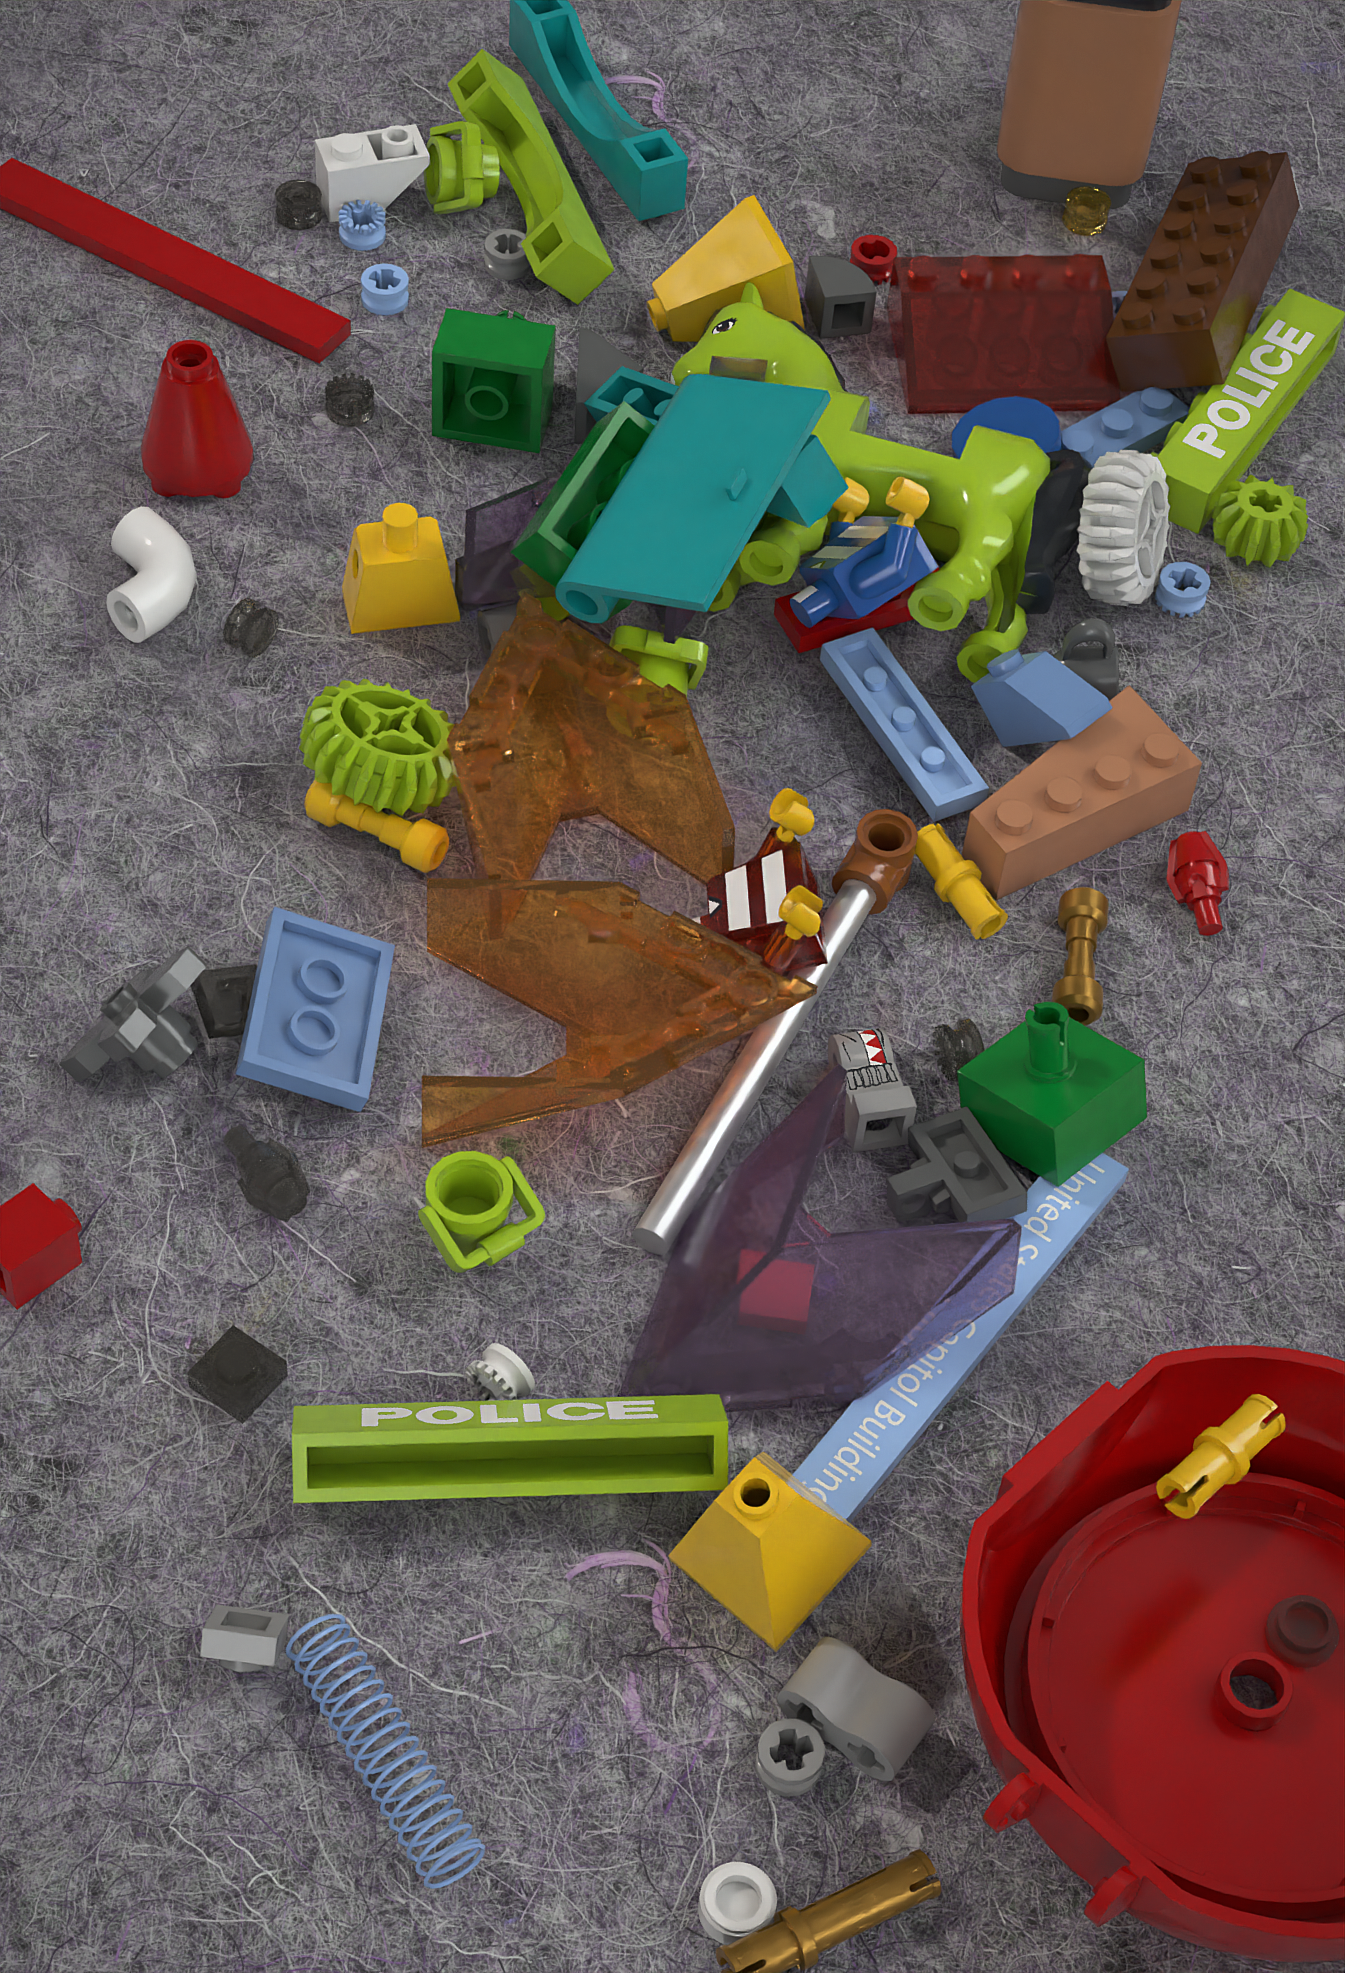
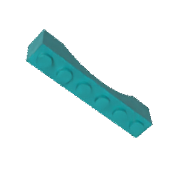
[509,0,688,221]

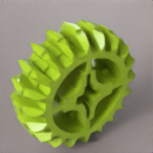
[299,678,465,816]

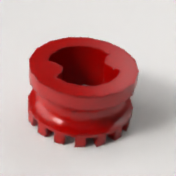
[849,235,898,285]

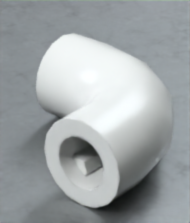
[106,506,197,643]

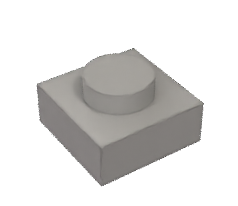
[200,1604,289,1672]

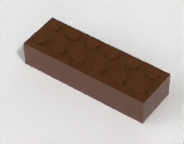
[1106,151,1300,392]

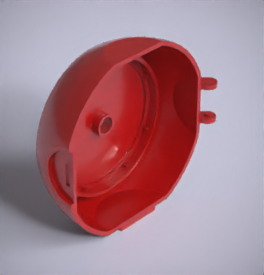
[960,1345,1345,1963]

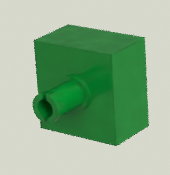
[432,308,556,454]
[957,1002,1147,1187]

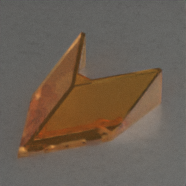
[447,591,735,941]
[422,878,818,1148]

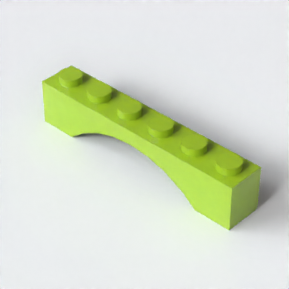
[447,49,615,305]

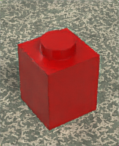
[0,1183,83,1310]

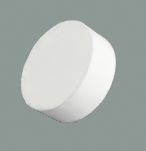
[698,1862,777,1945]

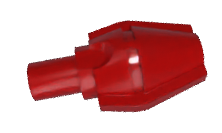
[1166,831,1229,936]

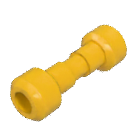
[304,780,449,873]

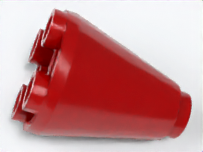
[140,340,254,498]

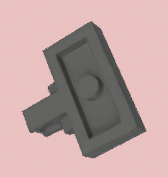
[886,1107,1027,1233]

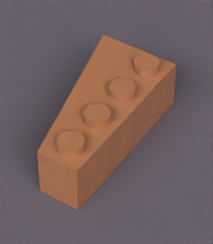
[962,685,1202,900]

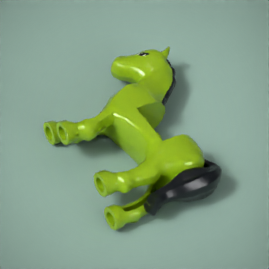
[671,282,1093,683]

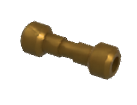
[1052,887,1109,1026]

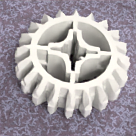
[1076,450,1170,606]

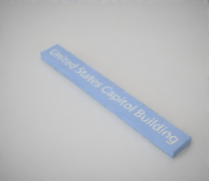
[793,1153,1129,1523]

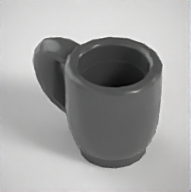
[1050,618,1119,701]

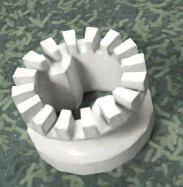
[465,1343,535,1401]

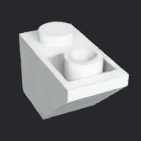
[315,124,430,222]

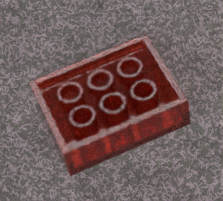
[887,254,1121,414]

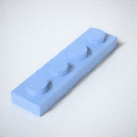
[820,628,989,822]

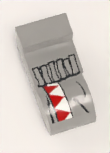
[828,1028,917,1153]

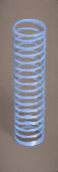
[286,1614,485,1889]

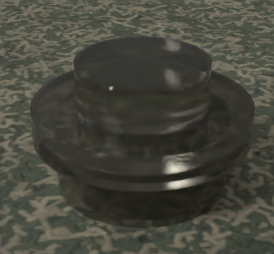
[1265,1595,1339,1668]

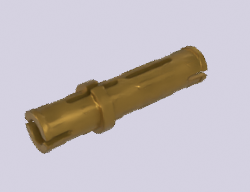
[716,1849,941,1973]

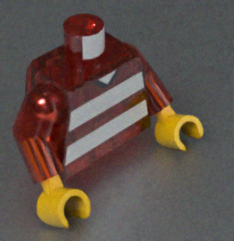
[676,788,828,980]

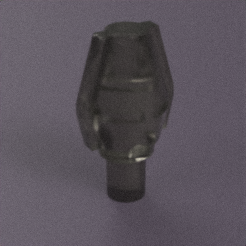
[223,1126,311,1222]

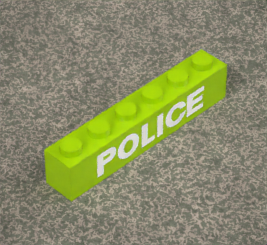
[1151,288,1345,534]
[292,1394,728,1503]

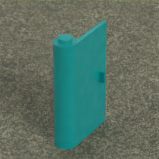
[555,374,831,623]

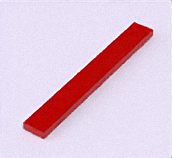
[0,157,351,364]

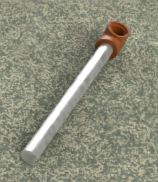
[632,809,918,1255]

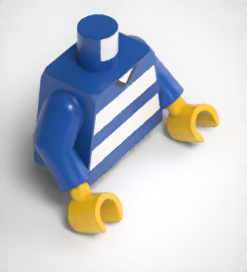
[790,476,938,628]

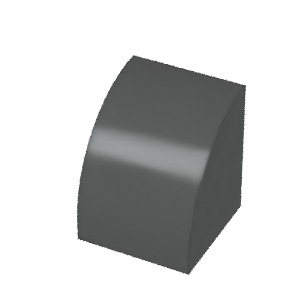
[804,256,877,339]

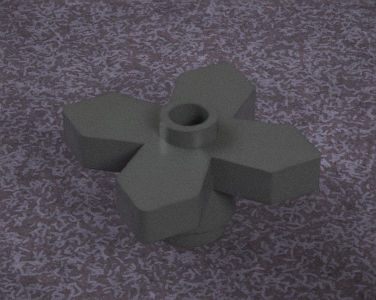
[59,946,207,1082]

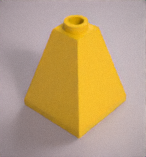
[646,195,805,342]
[668,1451,872,1652]

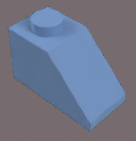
[971,649,1112,747]

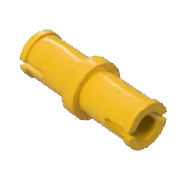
[915,823,1008,940]
[1156,1394,1286,1519]

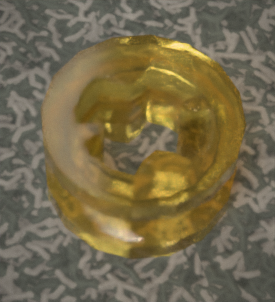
[1062,186,1112,236]

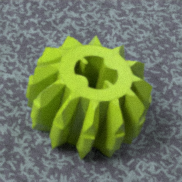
[1212,474,1308,568]

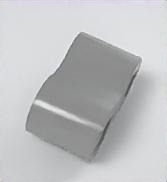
[777,1637,935,1781]

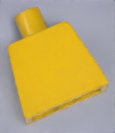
[342,503,460,634]

